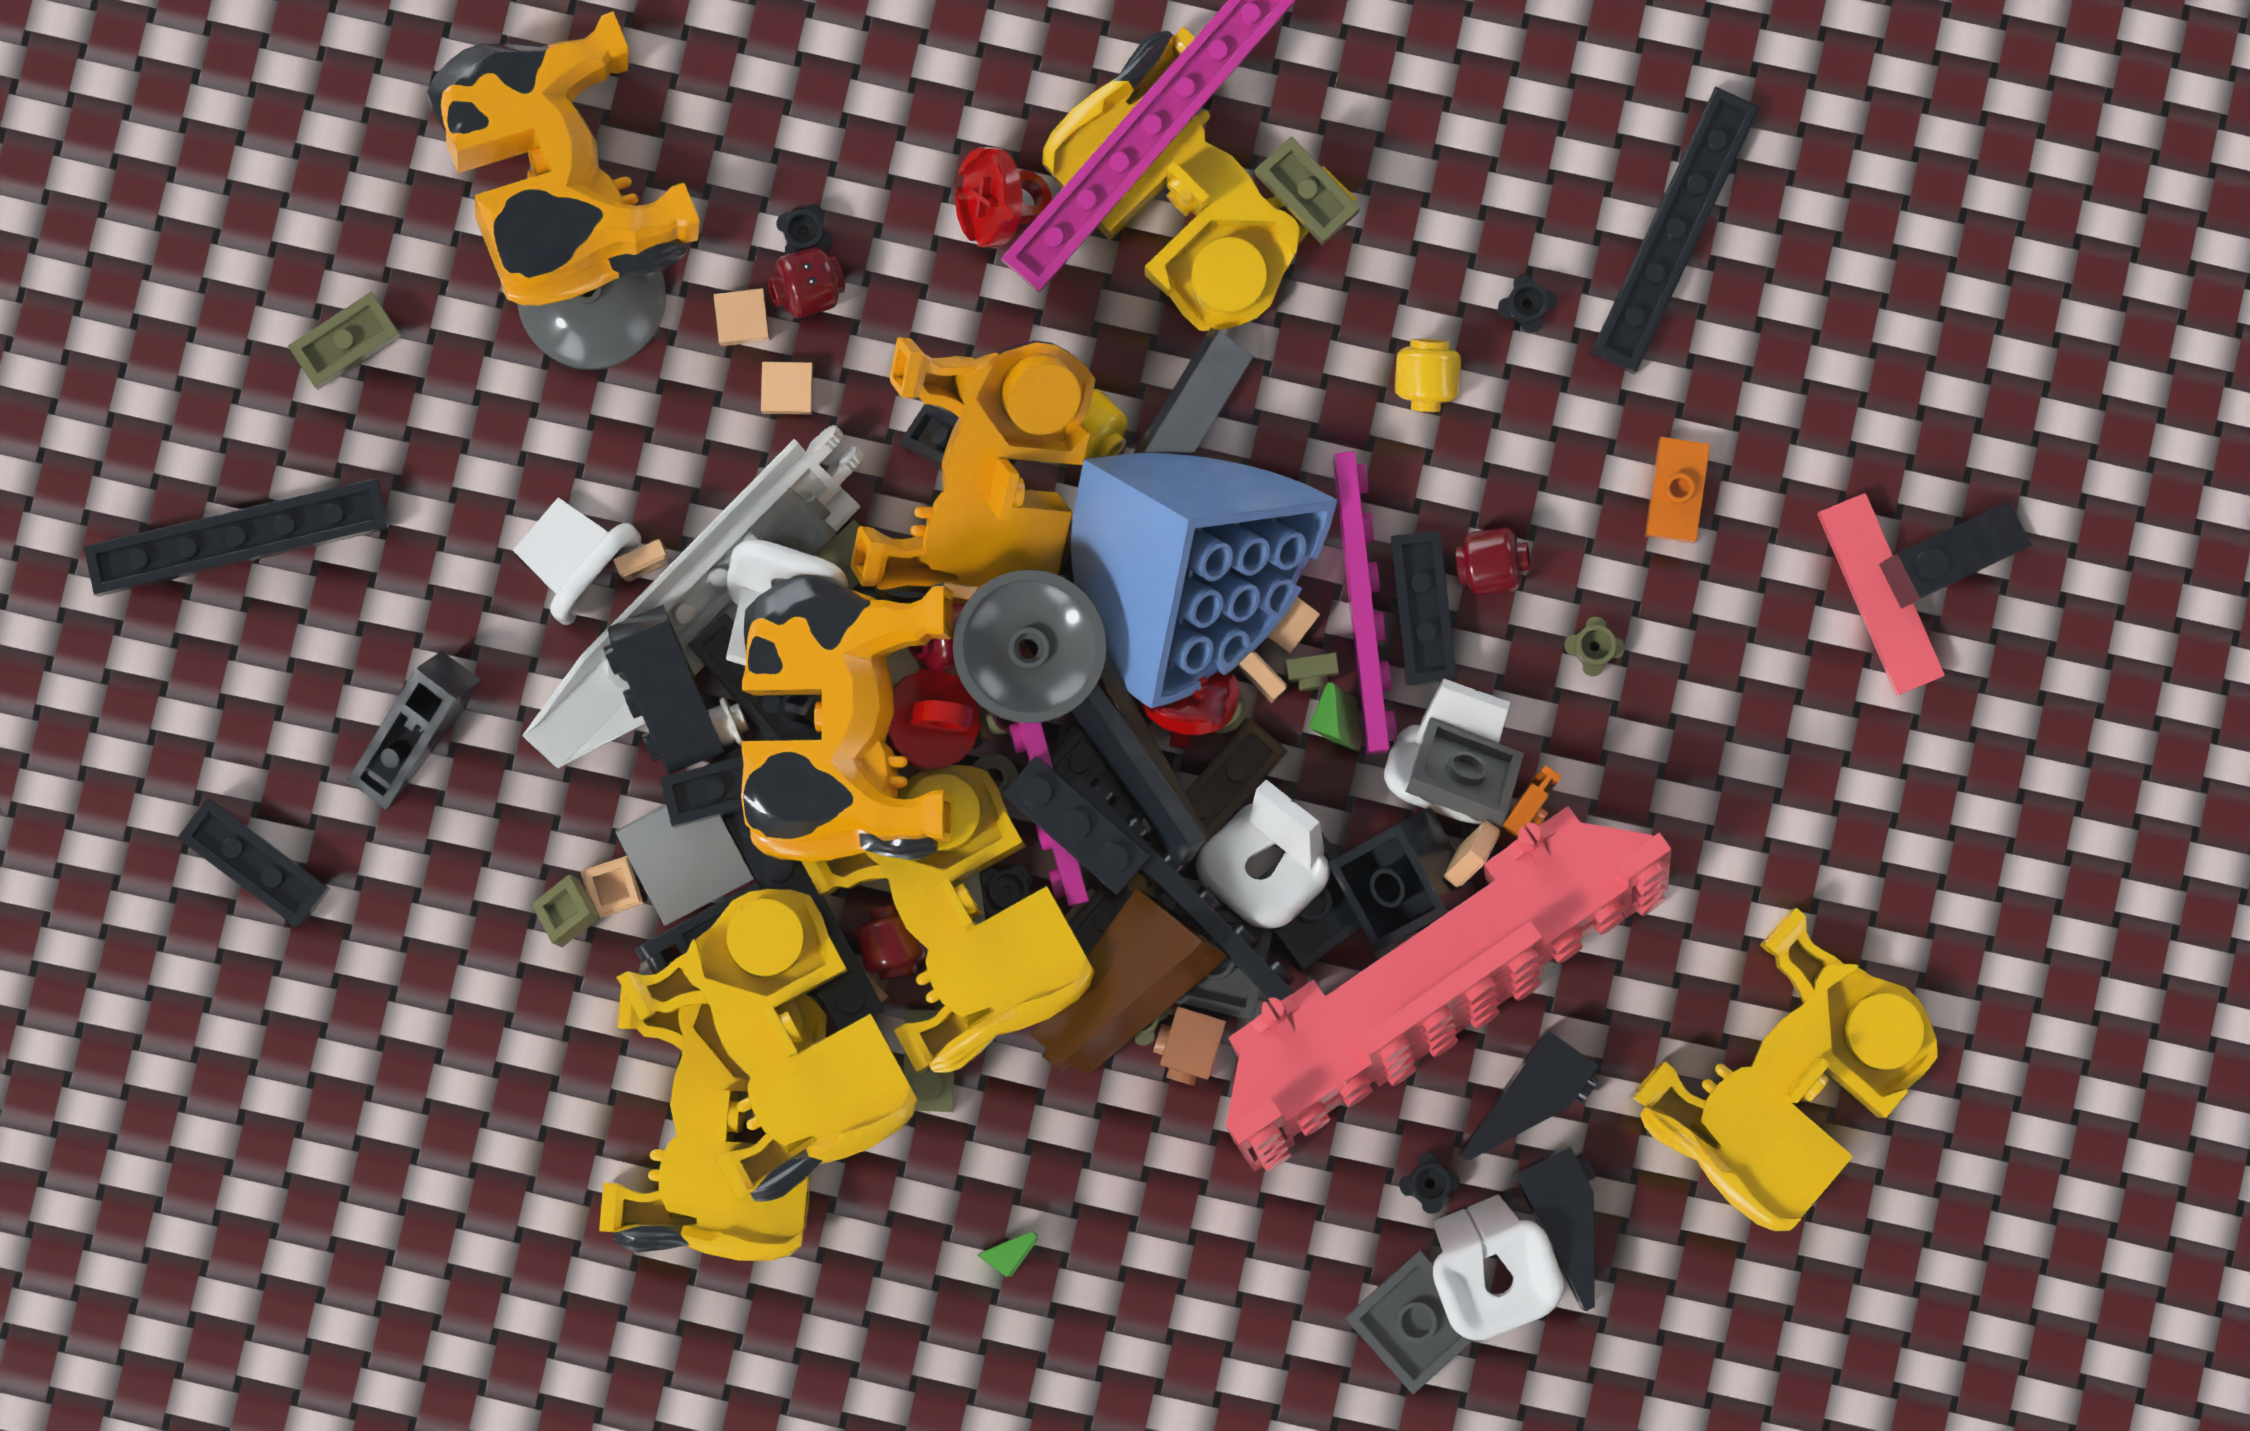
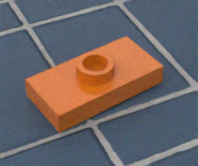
[1645,437,1710,544]

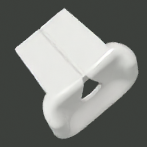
[513,498,641,625]
[726,540,849,666]
[1384,679,1510,824]
[1195,780,1330,929]
[1433,1195,1564,1340]

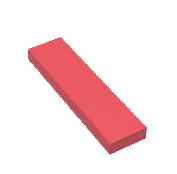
[1817,493,1945,696]

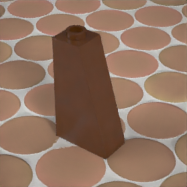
[1031,888,1227,1075]

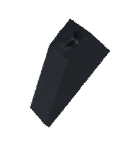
[1879,501,2032,609]
[347,650,481,810]
[1458,1030,1598,1160]
[1512,1146,1596,1311]

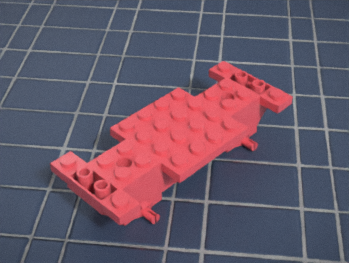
[1226,806,1672,1172]

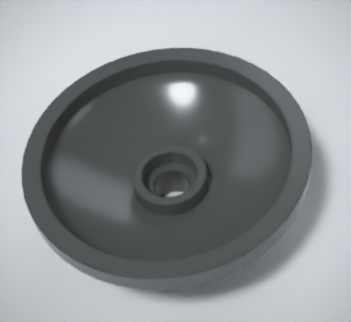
[517,271,666,370]
[953,570,1106,723]

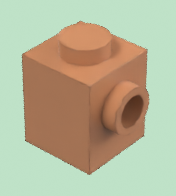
[1153,1007,1226,1086]

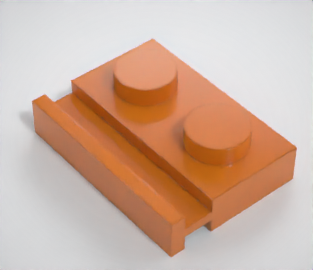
[1496,765,1562,849]

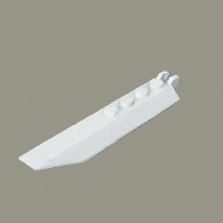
[522,425,864,769]

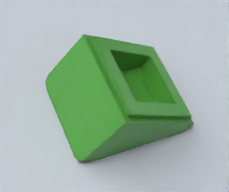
[1309,682,1361,751]
[977,1230,1039,1277]

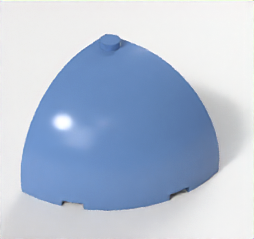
[1071,453,1337,708]

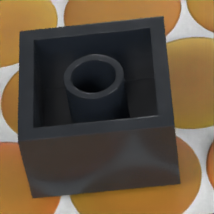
[1328,807,1477,952]

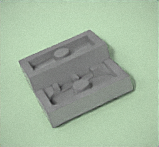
[615,804,754,926]

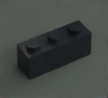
[603,604,724,775]

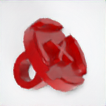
[955,147,1052,248]
[885,670,980,770]
[1139,672,1240,750]

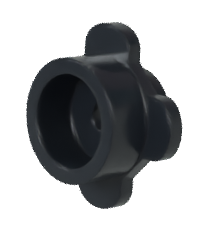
[776,204,832,255]
[1498,275,1557,334]
[980,865,1030,917]
[1399,1153,1460,1214]

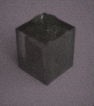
[748,488,837,556]

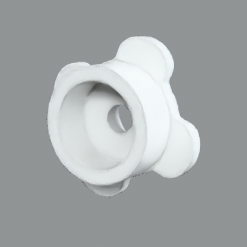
[708,697,750,747]

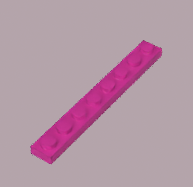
[1001,0,1296,293]

